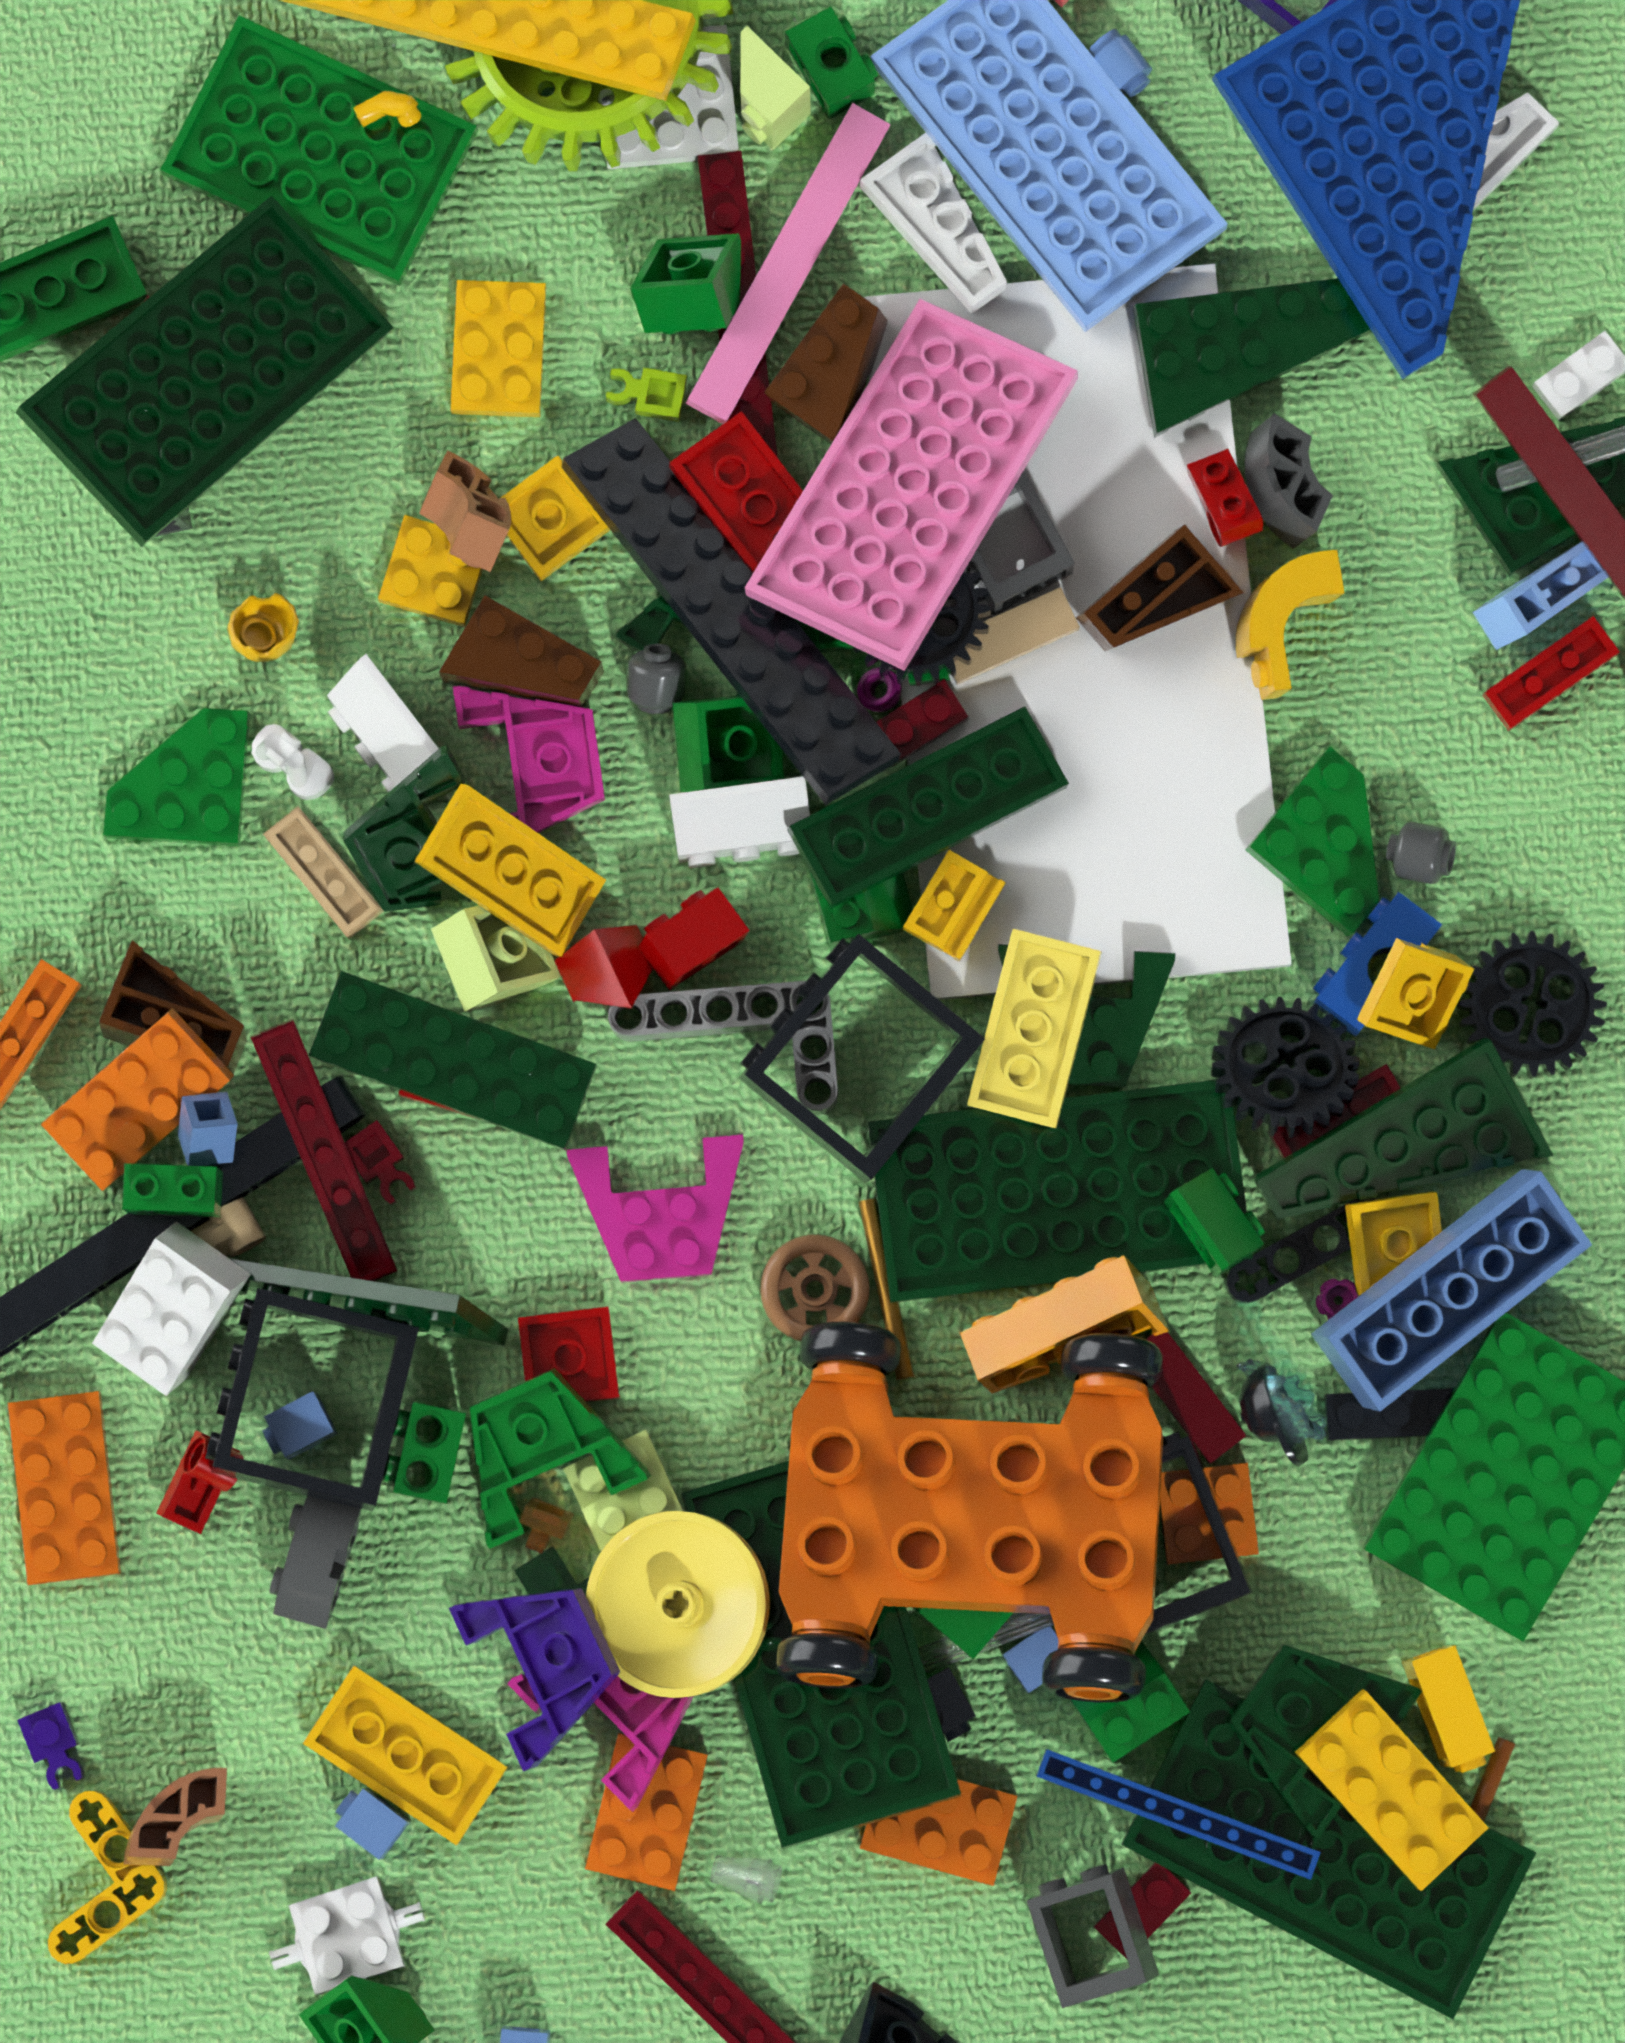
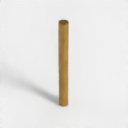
[858,1198,914,1380]

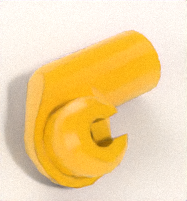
[353,91,421,127]

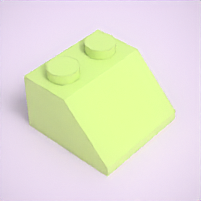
[740,26,811,150]
[431,905,561,1012]

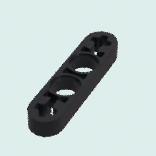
[1225,1197,1378,1304]

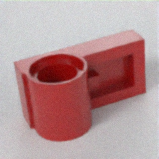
[1187,449,1263,547]
[156,1430,244,1534]

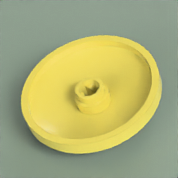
[586,1511,770,1698]

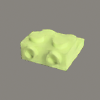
[563,1430,684,1552]

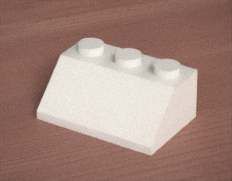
[327,654,439,793]
[669,777,810,868]

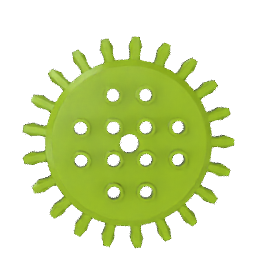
[445,0,734,171]

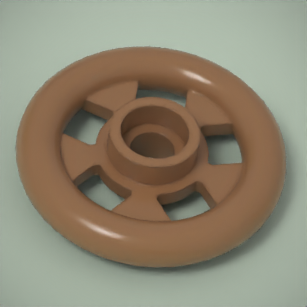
[760,1234,870,1342]

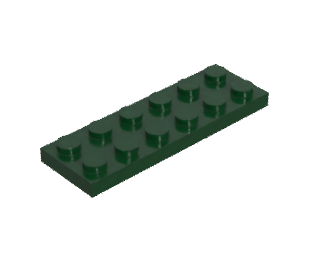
[787,706,1069,909]
[309,971,597,1150]

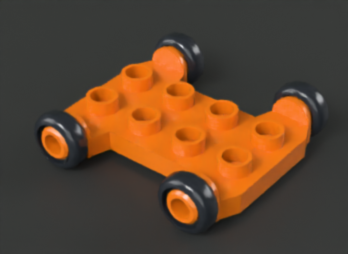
[775,1322,1163,1702]

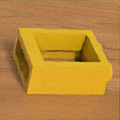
[1402,1645,1495,1773]

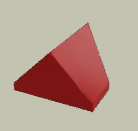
[554,925,653,1009]

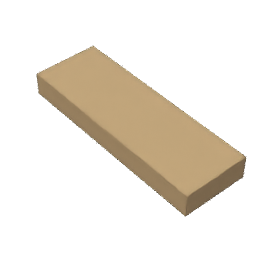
[953,587,1080,685]
[263,806,384,939]

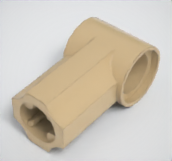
[191,1198,266,1257]

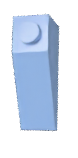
[1472,541,1608,650]

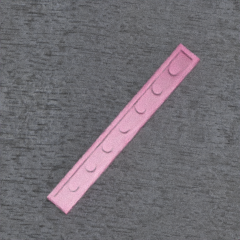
[686,103,891,424]

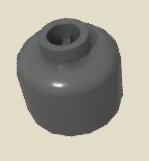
[626,644,686,714]
[1386,822,1456,884]

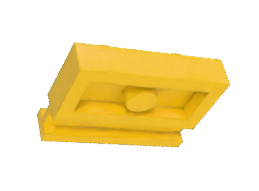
[903,850,1006,962]

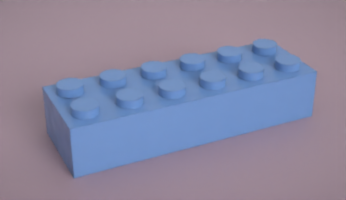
[1311,1169,1592,1412]

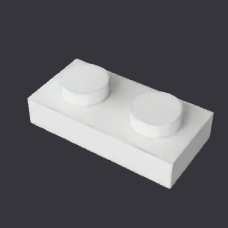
[1532,331,1625,421]

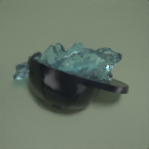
[1236,1358,1327,1466]

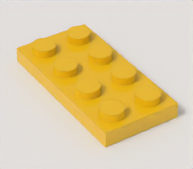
[414,784,606,957]
[303,1665,508,1846]
[1295,1689,1489,1891]

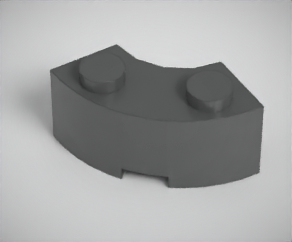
[1245,413,1333,549]
[269,1496,362,1629]

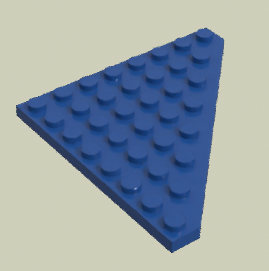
[1212,0,1520,380]

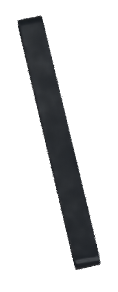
[0,1076,367,1358]

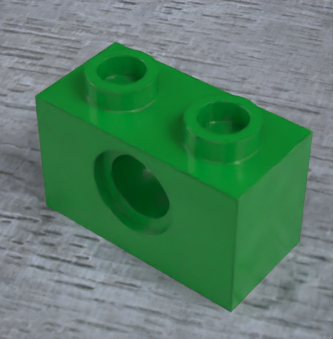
[785,6,878,120]
[122,1163,223,1218]

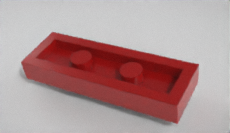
[1482,616,1620,731]

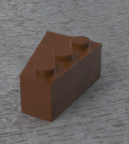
[764,283,888,444]
[1076,524,1244,652]
[439,595,604,707]
[99,940,247,1081]

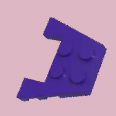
[449,1588,620,1772]

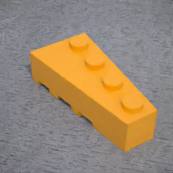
[960,1255,1169,1394]

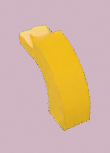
[1235,549,1345,700]

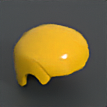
[227,593,299,662]

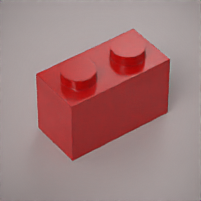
[638,887,750,991]

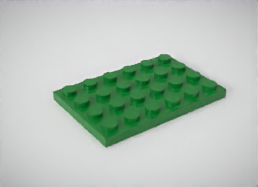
[160,15,478,286]
[1362,1313,1625,1642]

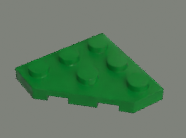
[103,708,250,846]
[1245,746,1379,937]

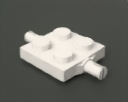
[269,1876,425,1996]

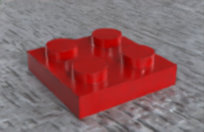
[518,1306,620,1402]

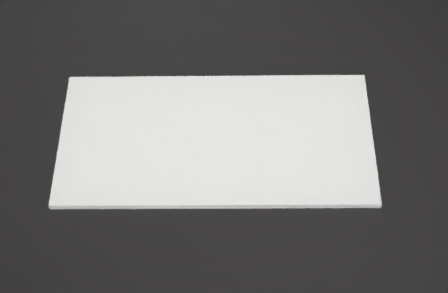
[864,264,1292,1000]

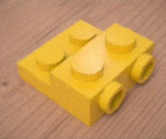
[1357,938,1474,1050]

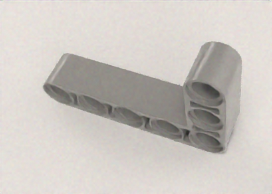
[608,980,838,1116]

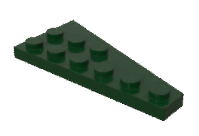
[230,1259,508,1346]

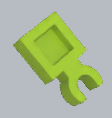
[606,367,687,422]

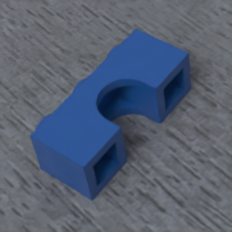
[1312,892,1442,1037]

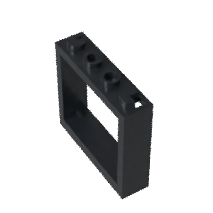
[739,934,985,1183]
[205,1288,419,1511]
[1145,1432,1253,1635]

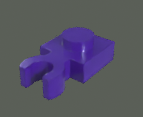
[17,1702,84,1790]

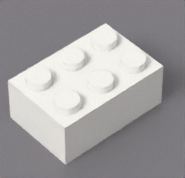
[92,1222,251,1396]

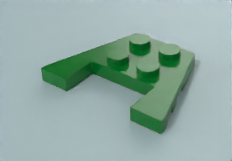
[470,1368,651,1549]

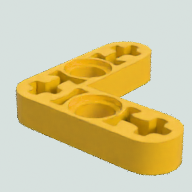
[48,1790,167,1964]

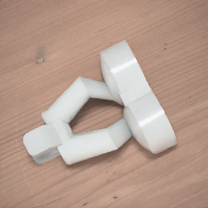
[252,724,334,800]

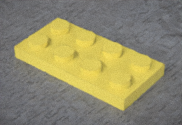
[967,929,1102,1129]

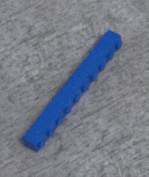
[1036,1749,1321,1880]

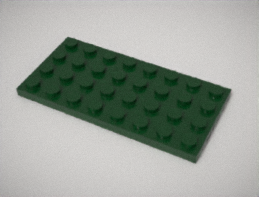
[15,196,394,547]
[868,1080,1253,1303]
[681,1461,962,1850]
[1121,1679,1536,2019]

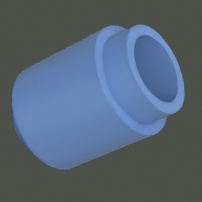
[1089,29,1152,97]

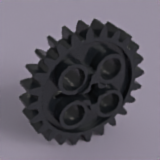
[853,562,991,686]
[1457,931,1607,1079]
[1211,997,1360,1138]

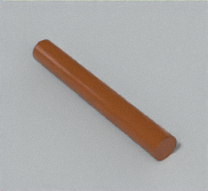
[1470,1737,1515,1822]

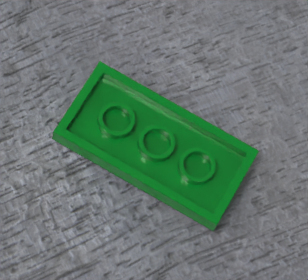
[0,215,147,362]

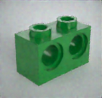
[382,1402,466,1504]

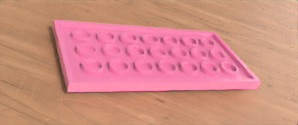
[745,299,1078,671]

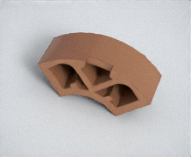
[419,450,511,572]
[123,1768,227,1866]

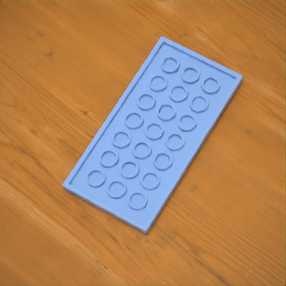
[870,0,1228,332]

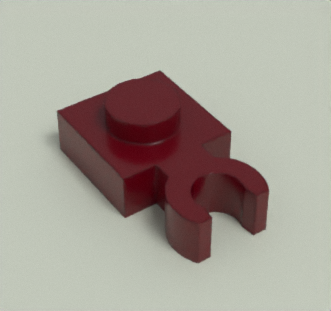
[345,1120,416,1205]

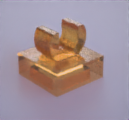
[519,1497,574,1554]

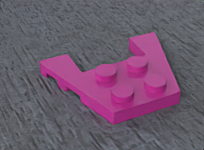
[453,686,605,833]
[567,1134,744,1283]
[507,1674,694,1812]

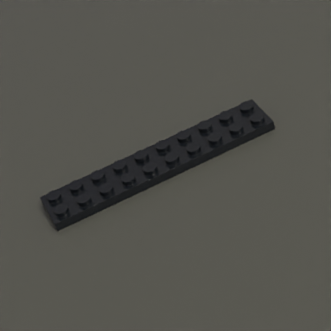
[561,418,901,805]

